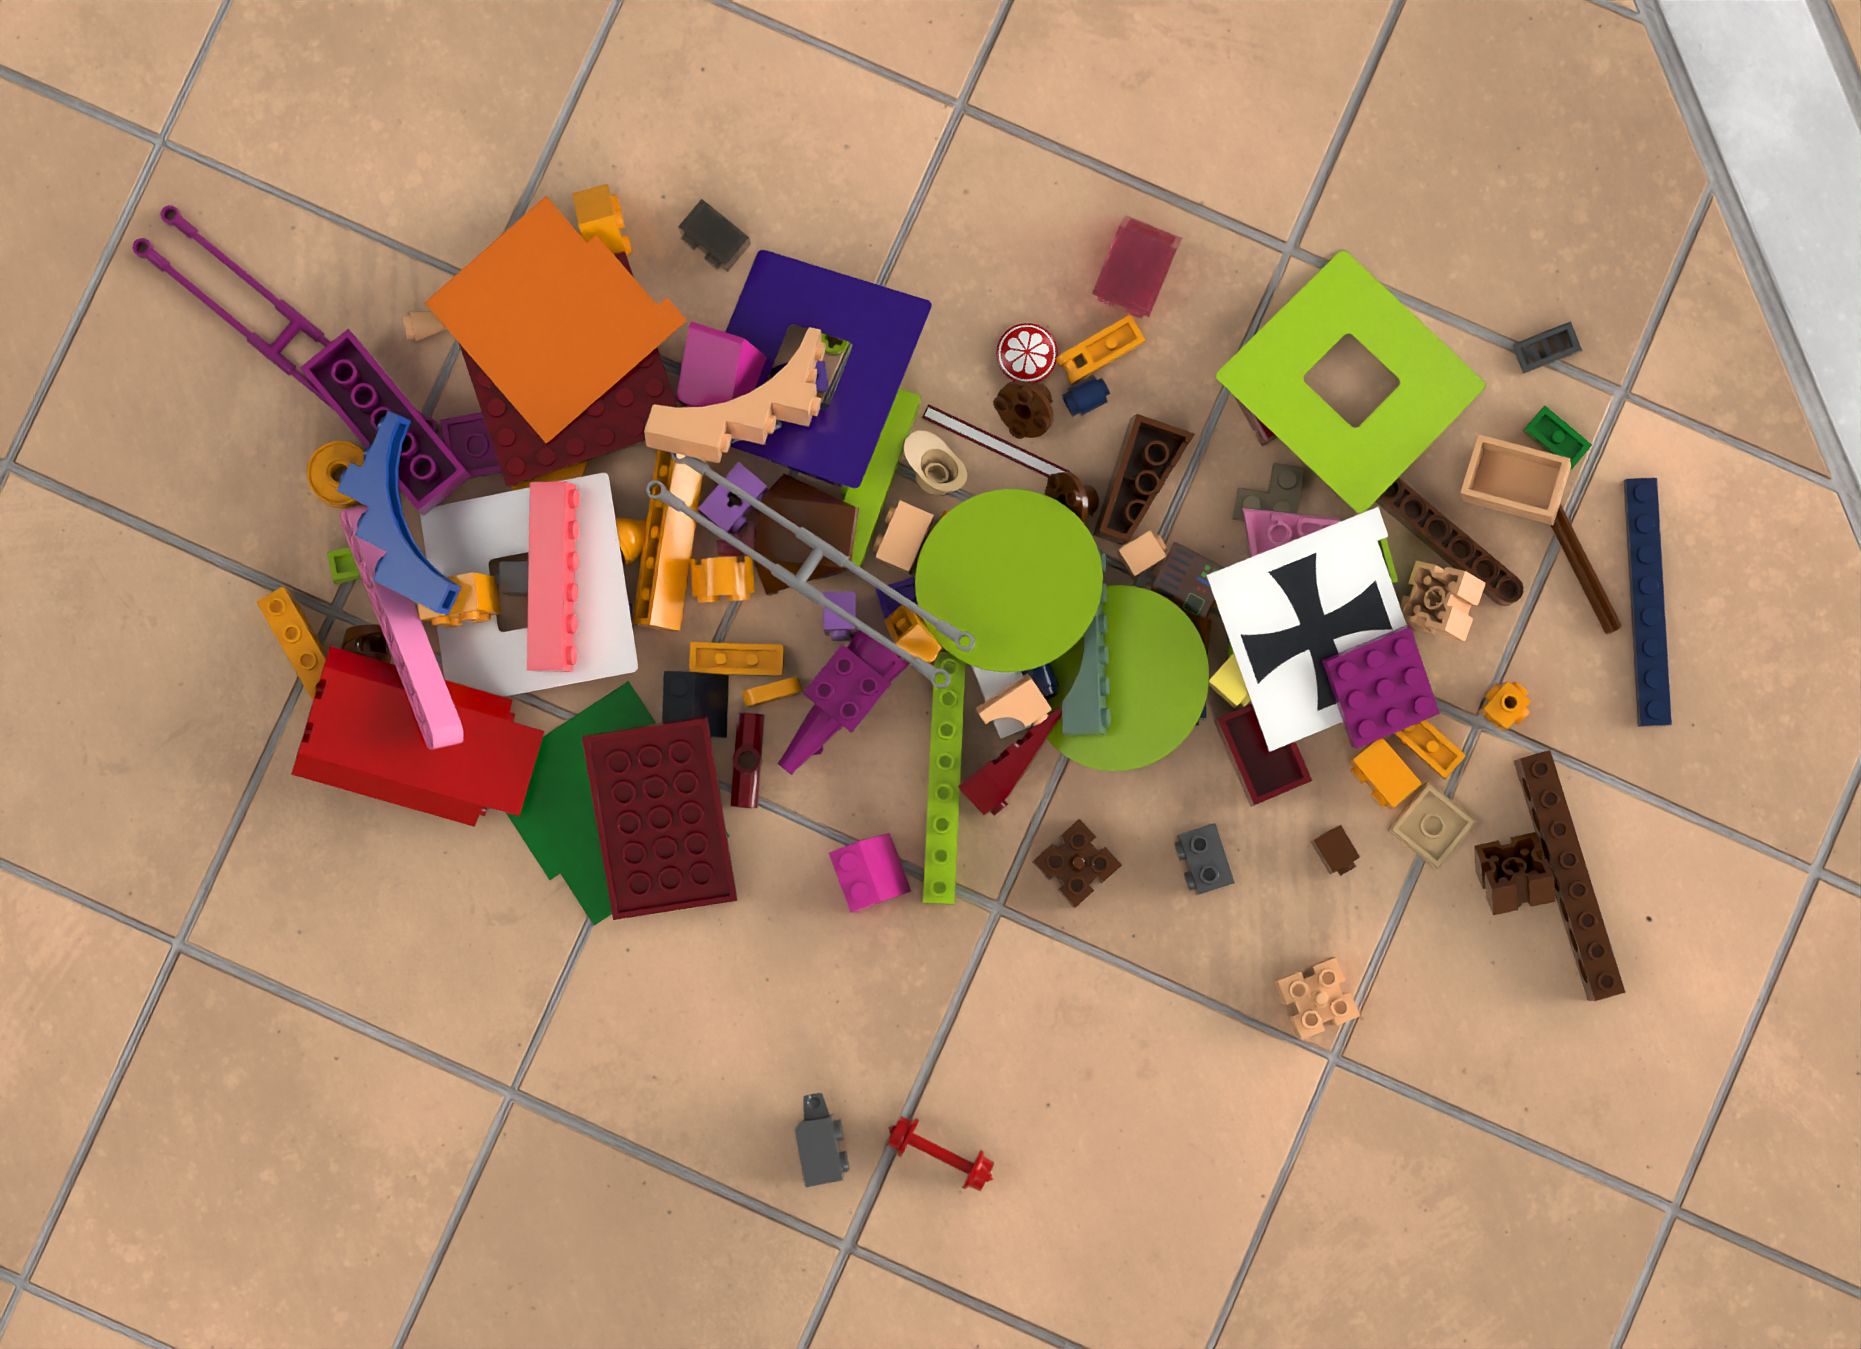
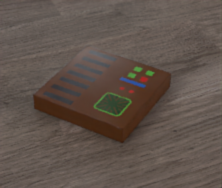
[1150,542,1225,618]

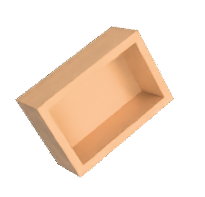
[1460,434,1571,526]

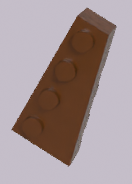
[1093,414,1195,545]

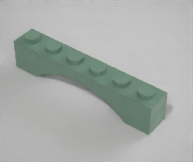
[1062,547,1111,737]

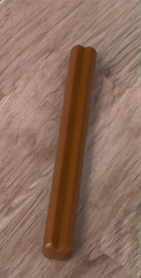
[1551,504,1621,634]

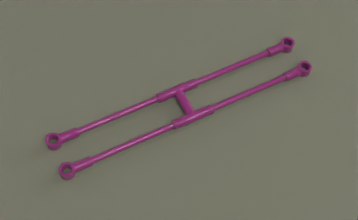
[133,205,439,433]

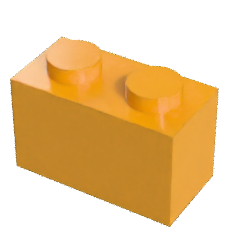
[884,605,942,663]
[1349,738,1422,809]

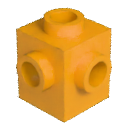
[1478,681,1532,732]

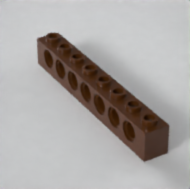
[1514,750,1626,1001]

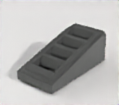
[1512,321,1582,374]

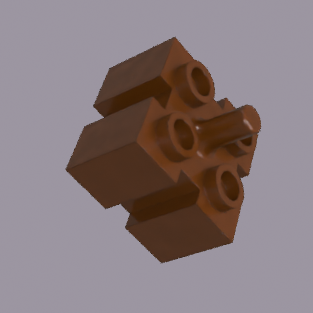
[1032,819,1122,908]
[1474,832,1555,916]

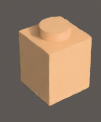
[1117,530,1168,579]

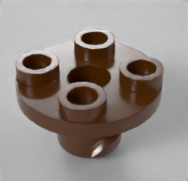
[993,381,1053,439]
[1045,472,1099,524]

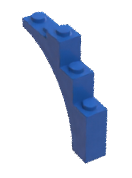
[337,411,461,615]

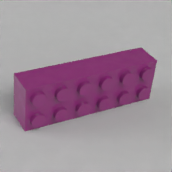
[300,329,472,516]

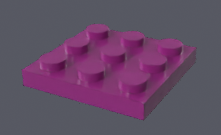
[1322,626,1440,749]

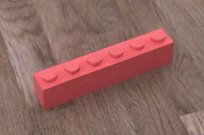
[527,482,580,672]

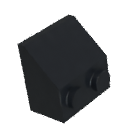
[662,671,729,738]

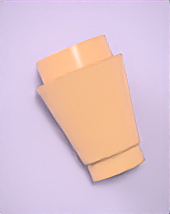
[402,311,447,342]

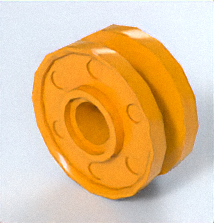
[306,440,365,509]

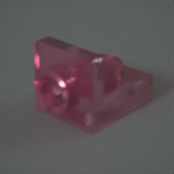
[717,521,757,557]

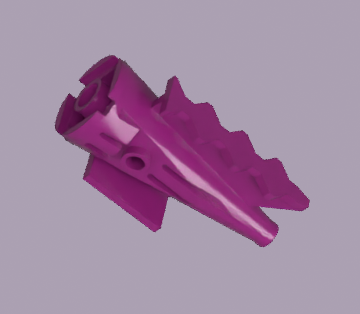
[777,623,910,775]

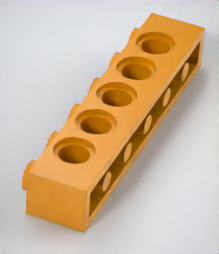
[256,586,327,701]

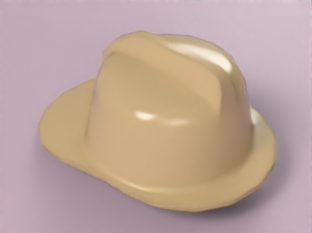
[903,431,968,496]

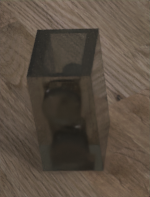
[678,199,751,272]

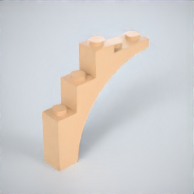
[644,327,826,463]

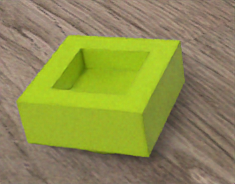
[327,547,361,584]

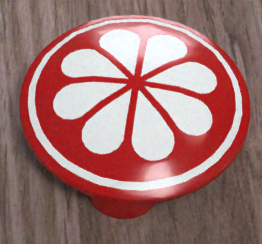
[996,323,1058,383]

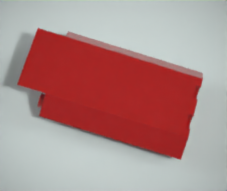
[291,646,544,827]

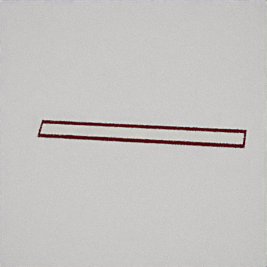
[922,404,1070,477]

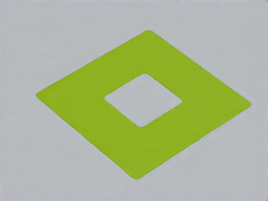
[1216,250,1486,514]

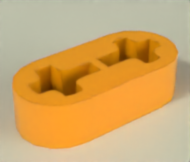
[742,677,803,707]

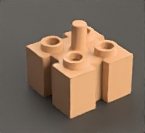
[1400,560,1486,642]
[1274,957,1360,1040]

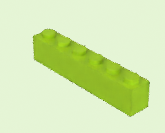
[841,388,921,571]

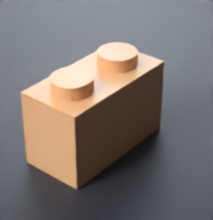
[872,500,934,575]

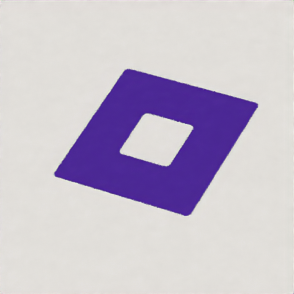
[726,250,932,488]

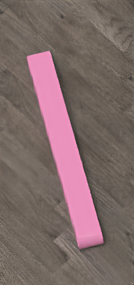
[340,505,463,750]

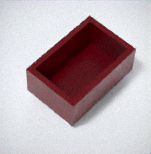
[1214,704,1312,807]

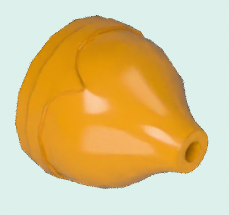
[615,517,647,566]

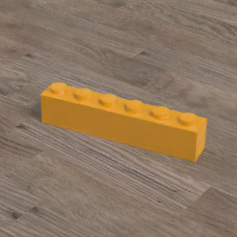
[632,449,706,631]

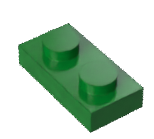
[1523,405,1592,470]

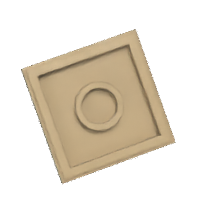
[1388,782,1477,870]

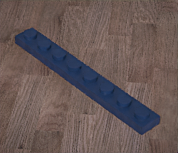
[1624,478,1672,727]

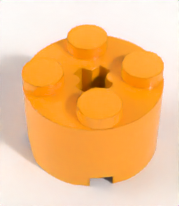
[690,556,755,603]

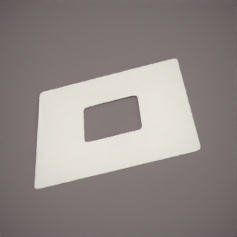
[420,473,638,697]

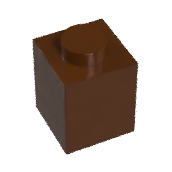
[1311,825,1360,876]

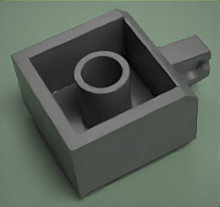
[795,1093,850,1187]

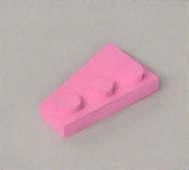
[1242,508,1341,557]

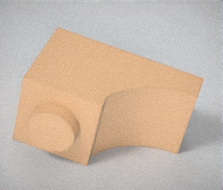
[975,673,1052,727]

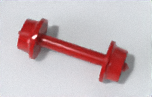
[887,1116,995,1192]

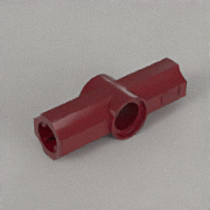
[730,713,765,808]

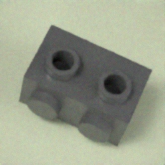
[1174,823,1235,895]

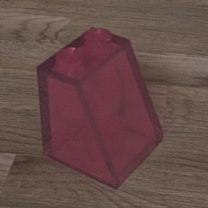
[1092,215,1183,318]

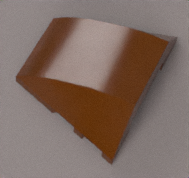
[753,473,859,596]

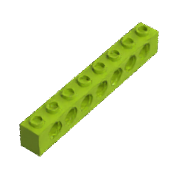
[923,652,966,905]

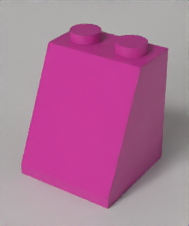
[676,322,767,407]
[829,833,911,913]

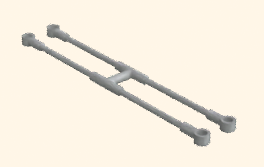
[646,452,975,689]

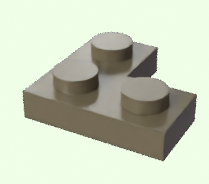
[1232,463,1305,521]

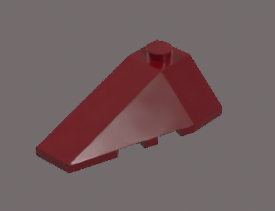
[958,708,1062,816]

